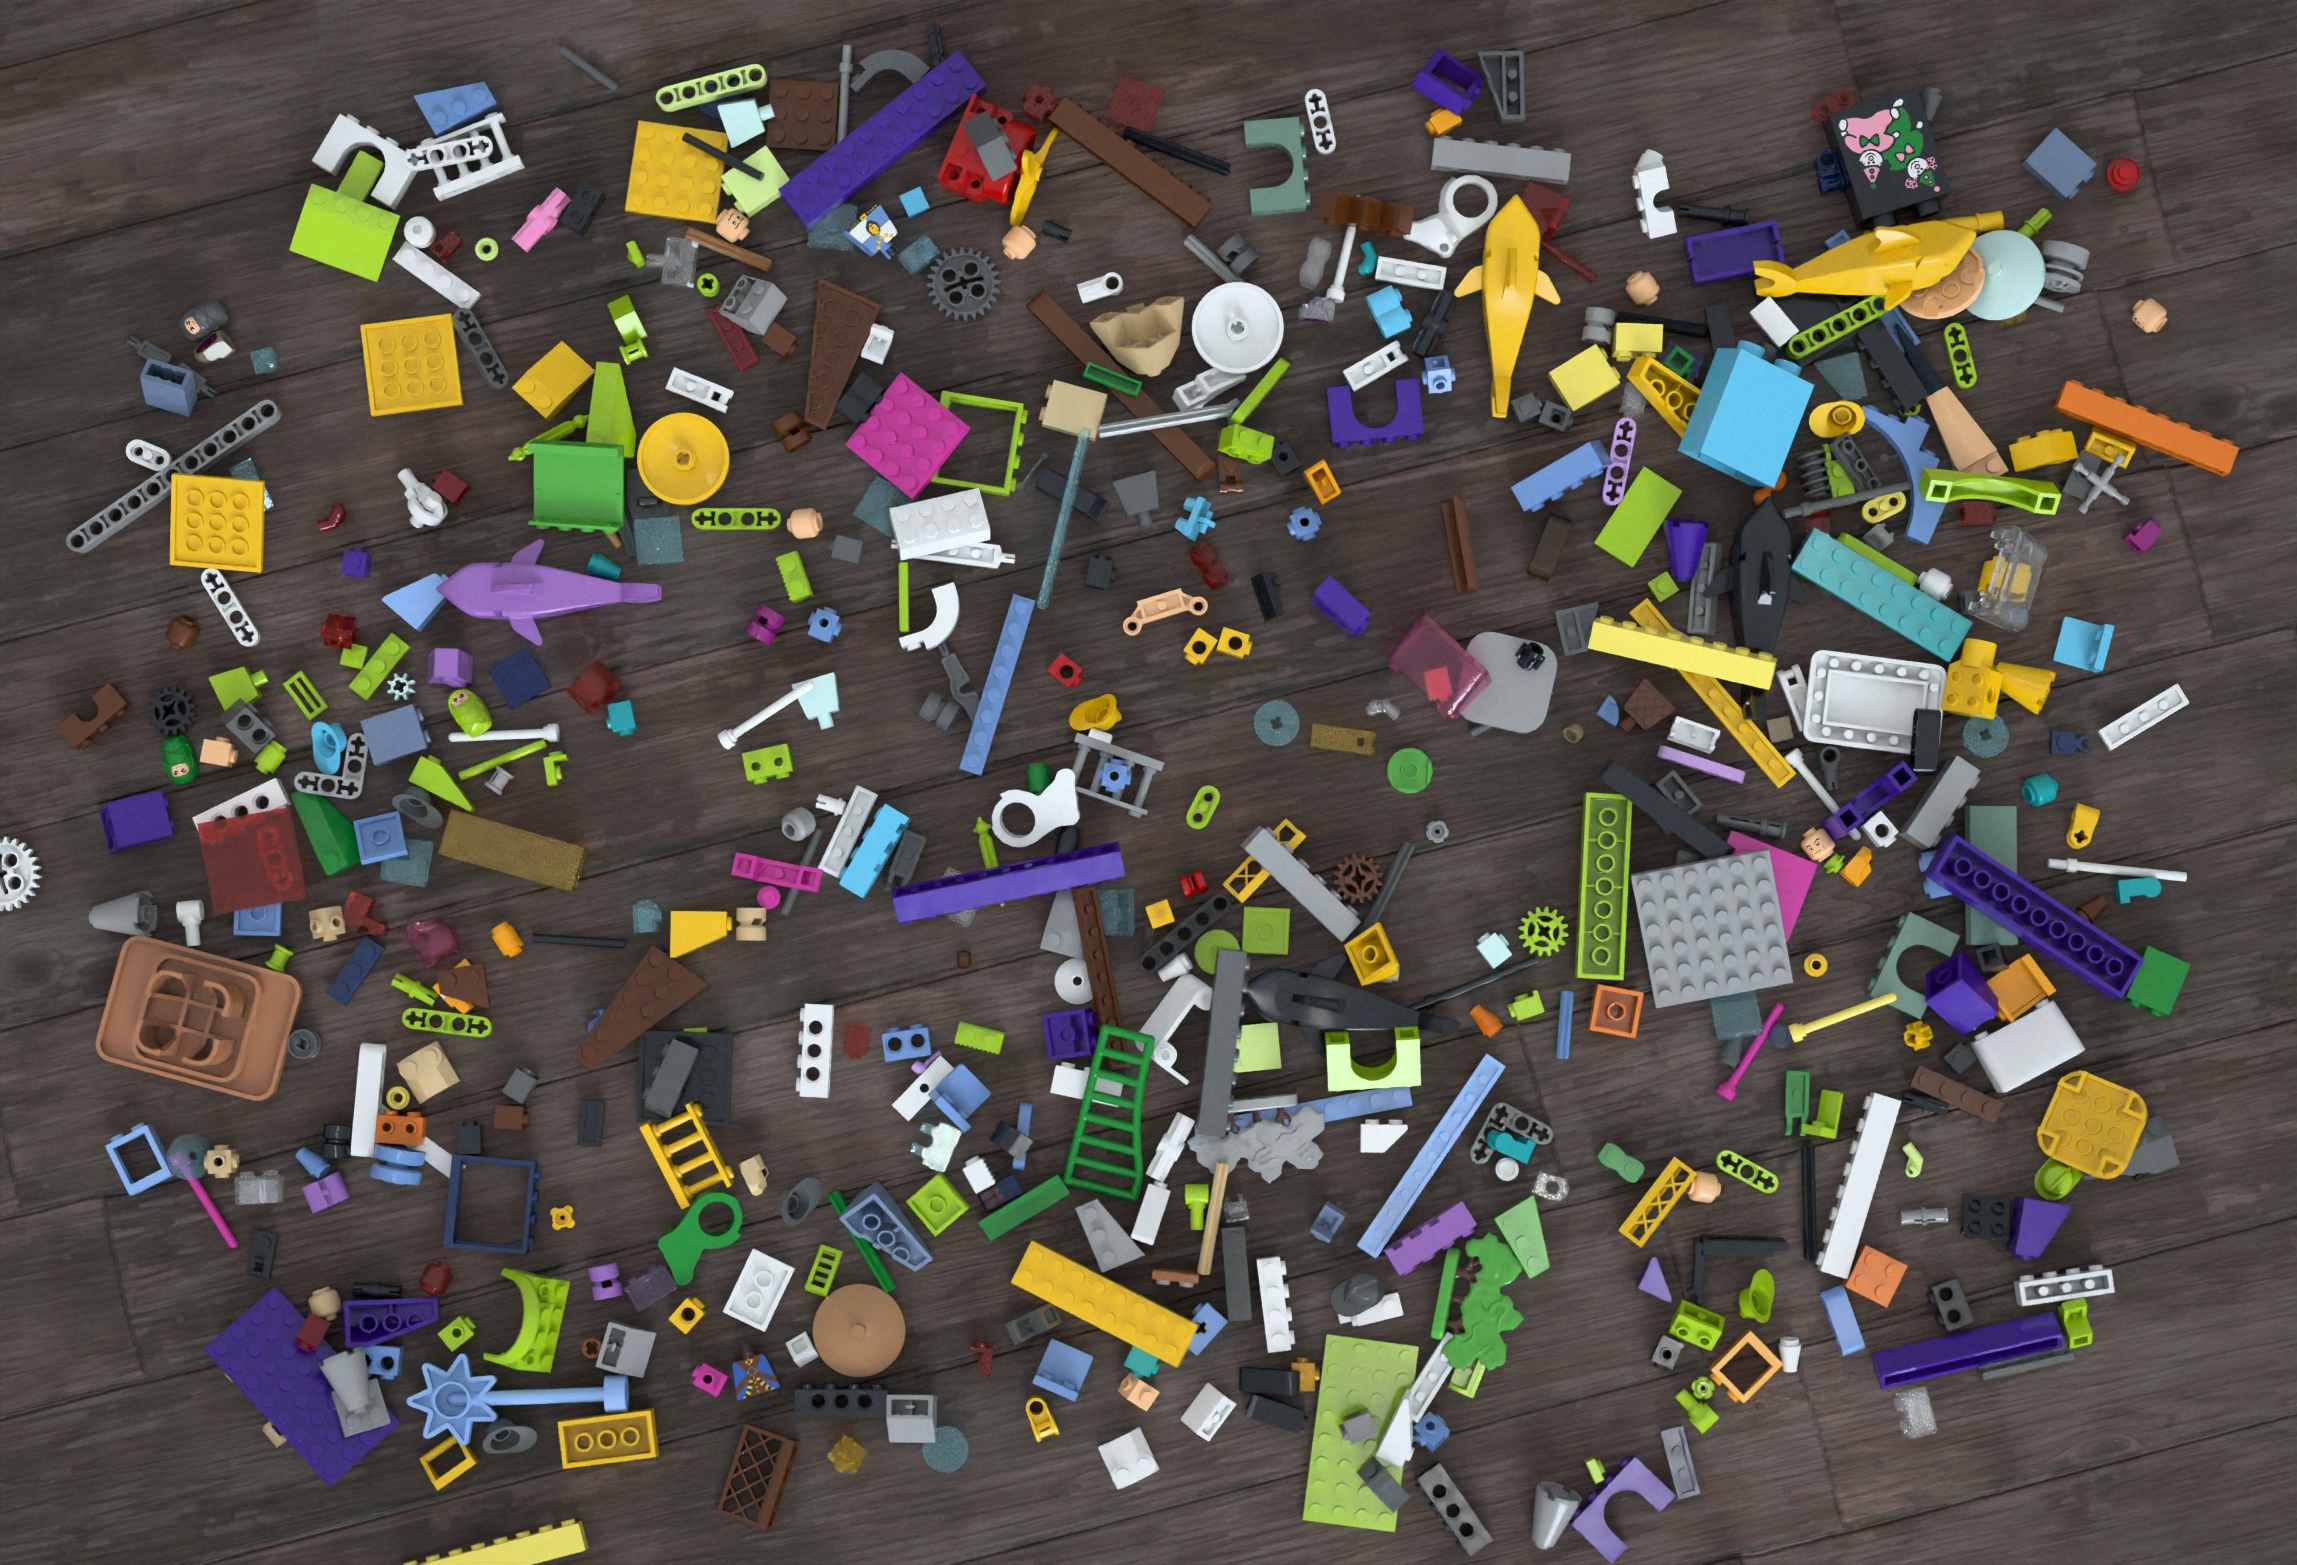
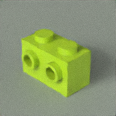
[1218,424,1274,464]
[742,744,795,785]
[1669,1300,1725,1351]

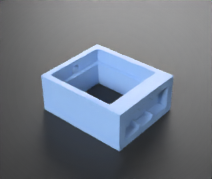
[105,1123,177,1196]

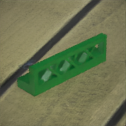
[978,1173,1070,1241]

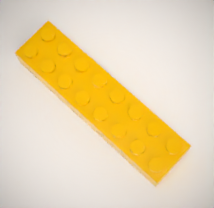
[1011,1241,1199,1367]

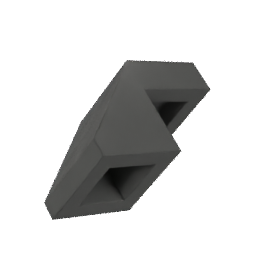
[1005,1302,1063,1345]

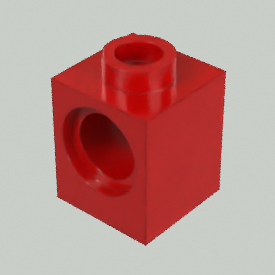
[1047,653,1084,689]

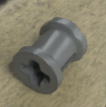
[1957,591,1979,616]

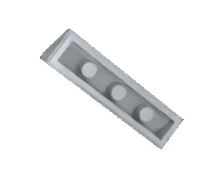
[1687,542,1722,636]

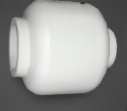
[404,216,436,248]
[1917,568,1953,602]

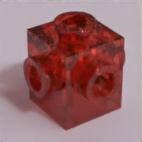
[1022,85,1057,124]
[320,614,357,649]

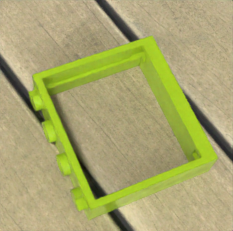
[928,391,1028,497]

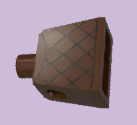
[1618,678,1676,734]

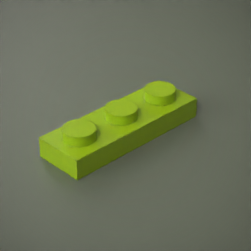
[349,633,411,701]

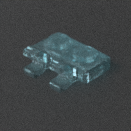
[910,1121,962,1174]

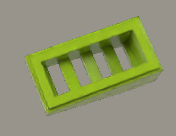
[805,1244,843,1297]

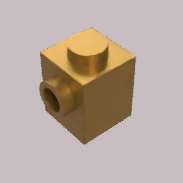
[1291,1357,1319,1391]

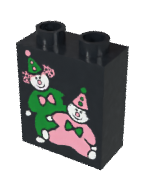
[1822,88,1951,232]

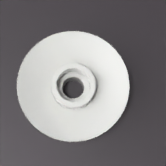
[1055,958,1093,1004]

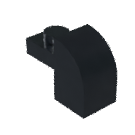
[989,1120,1033,1161]

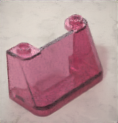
[1387,612,1492,721]

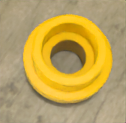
[1804,954,1827,977]

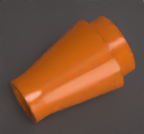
[1469,1004,1503,1038]

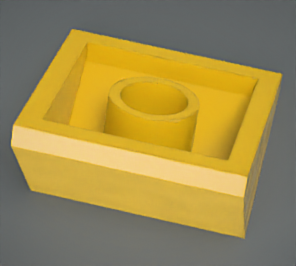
[1344,922,1398,986]

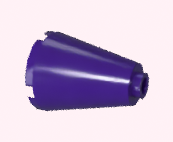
[1663,519,1710,581]

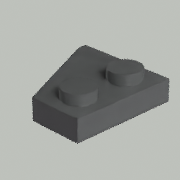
[1554,602,1599,657]

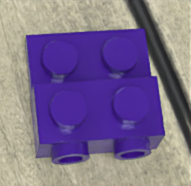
[1042,1008,1098,1061]

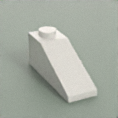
[1376,1389,1415,1467]

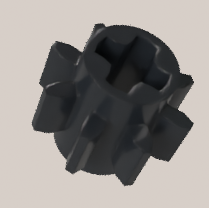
[1515,642,1545,671]

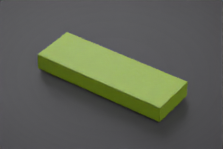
[898,562,910,633]

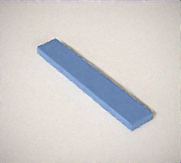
[1824,229,1921,354]

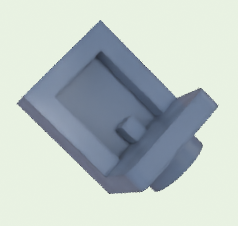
[1310,1201,1347,1243]

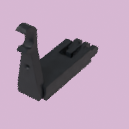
[1686,1234,1789,1308]

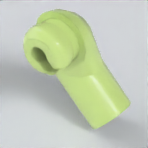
[1902,1142,1923,1178]

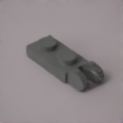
[884,830,927,892]

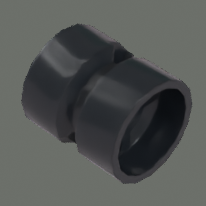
[321,1124,353,1159]

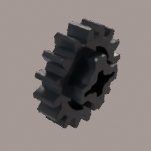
[146,686,197,736]

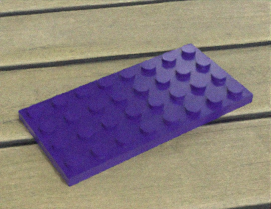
[204,1286,401,1487]

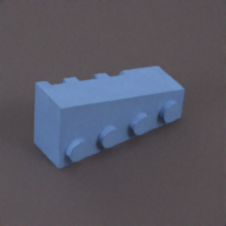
[1511,440,1613,512]

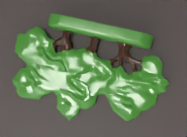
[1431,1232,1524,1370]

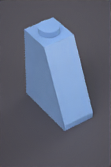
[382,573,448,631]

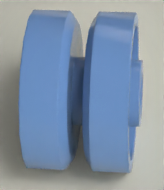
[369,1144,426,1185]

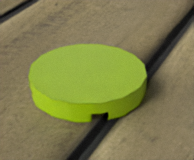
[1194,929,1240,975]

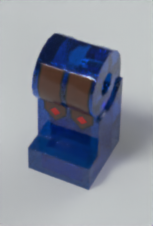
[977,1173,1024,1212]

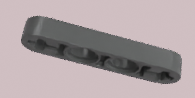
[452,308,509,391]

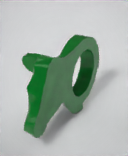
[657,1190,742,1286]

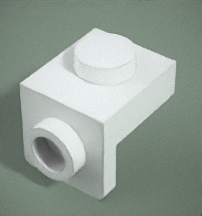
[861,323,894,364]

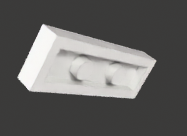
[1375,256,1447,291]

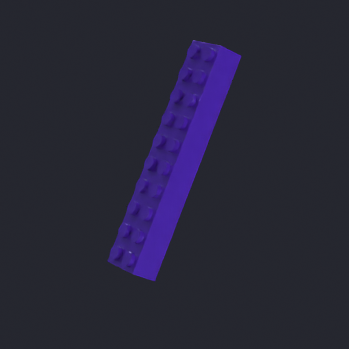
[778,50,987,230]
[1923,834,2145,999]

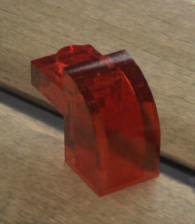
[343,890,389,937]

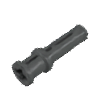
[1715,811,1787,841]

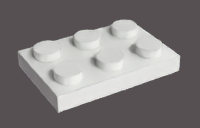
[723,1248,795,1332]

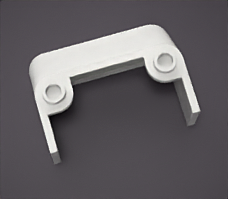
[1135,974,1212,1085]

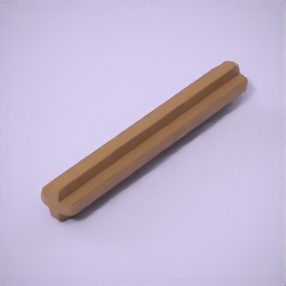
[685,228,772,272]

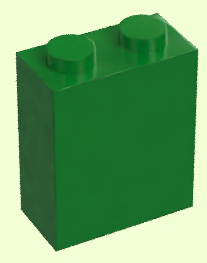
[2123,946,2191,1018]

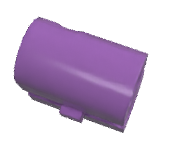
[301,1172,350,1214]

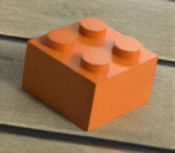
[1587,984,1644,1038]
[1841,1243,1908,1308]

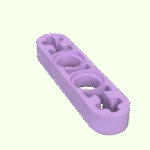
[1602,417,1636,506]
[1657,745,1746,784]

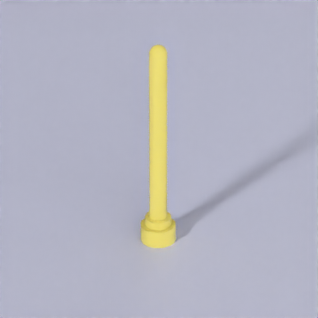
[1788,992,1897,1043]

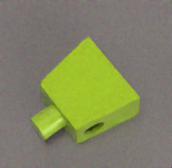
[209,667,269,711]

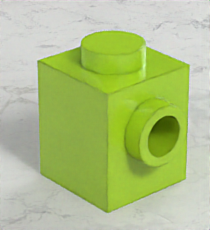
[438,1315,477,1352]

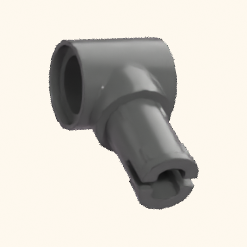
[1816,744,1841,790]

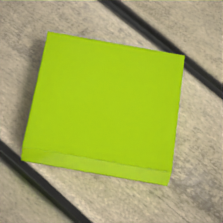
[1242,907,1290,955]
[906,1171,970,1237]

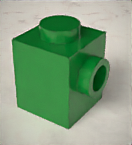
[1662,345,1695,379]

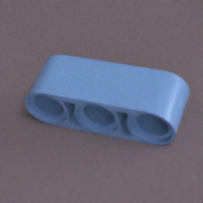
[1820,1285,1865,1356]

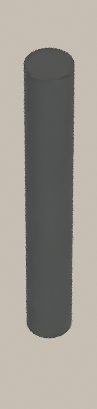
[559,45,620,92]

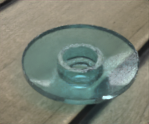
[167,1134,211,1180]

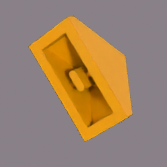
[1303,459,1342,505]

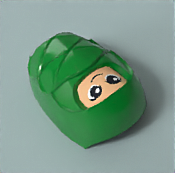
[161,735,200,785]

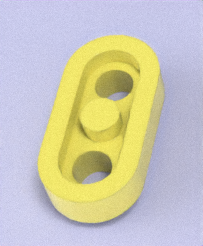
[1861,492,1906,524]

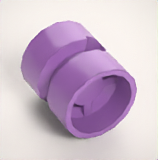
[588,1262,623,1301]

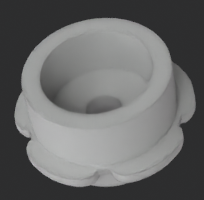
[1426,820,1449,843]

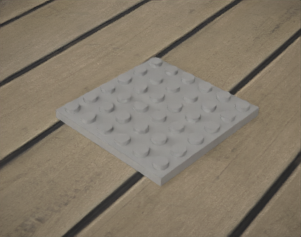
[1630,848,1793,1008]

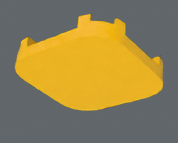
[2037,1070,2148,1179]

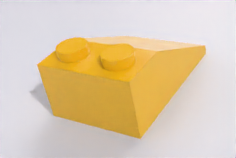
[512,341,595,422]

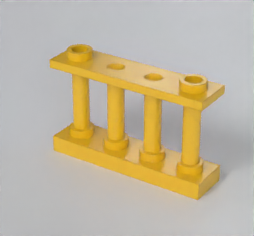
[640,1099,735,1209]

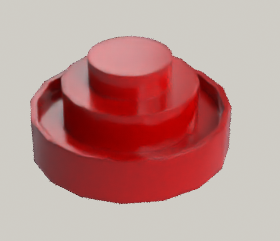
[2105,157,2141,192]

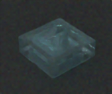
[250,346,279,375]

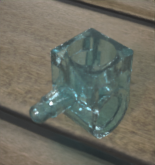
[897,234,941,276]

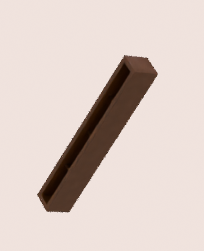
[1048,97,1212,230]

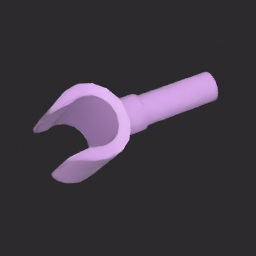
[911,1050,942,1075]

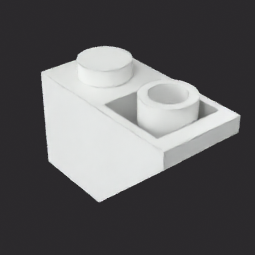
[1360,1119,1408,1153]

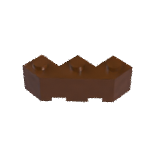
[1316,190,1415,238]

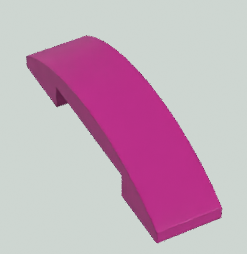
[731,852,823,892]

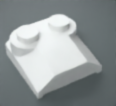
[1098,1426,1160,1490]

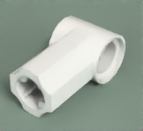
[1077,272,1124,304]

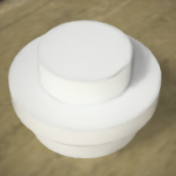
[1495,1158,1519,1181]

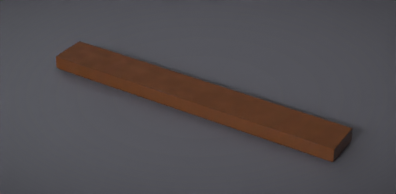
[1071,885,1130,1071]

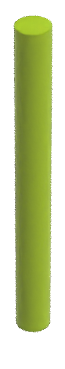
[458,739,547,781]

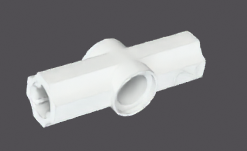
[1146,1112,1195,1183]

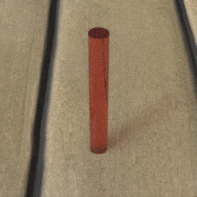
[1540,237,1597,283]

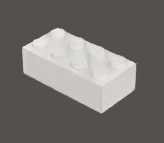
[889,488,990,560]

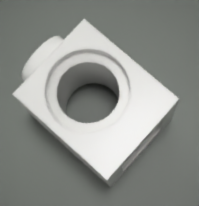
[1860,811,1898,848]

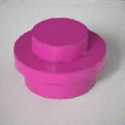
[757,886,780,909]

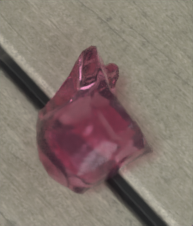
[404,917,460,968]

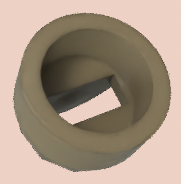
[1563,723,1584,744]

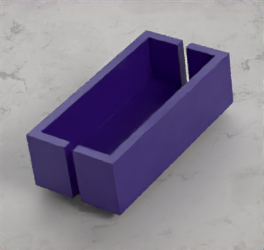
[1683,220,1786,287]

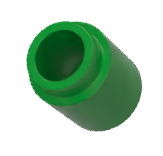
[1026,762,1051,796]

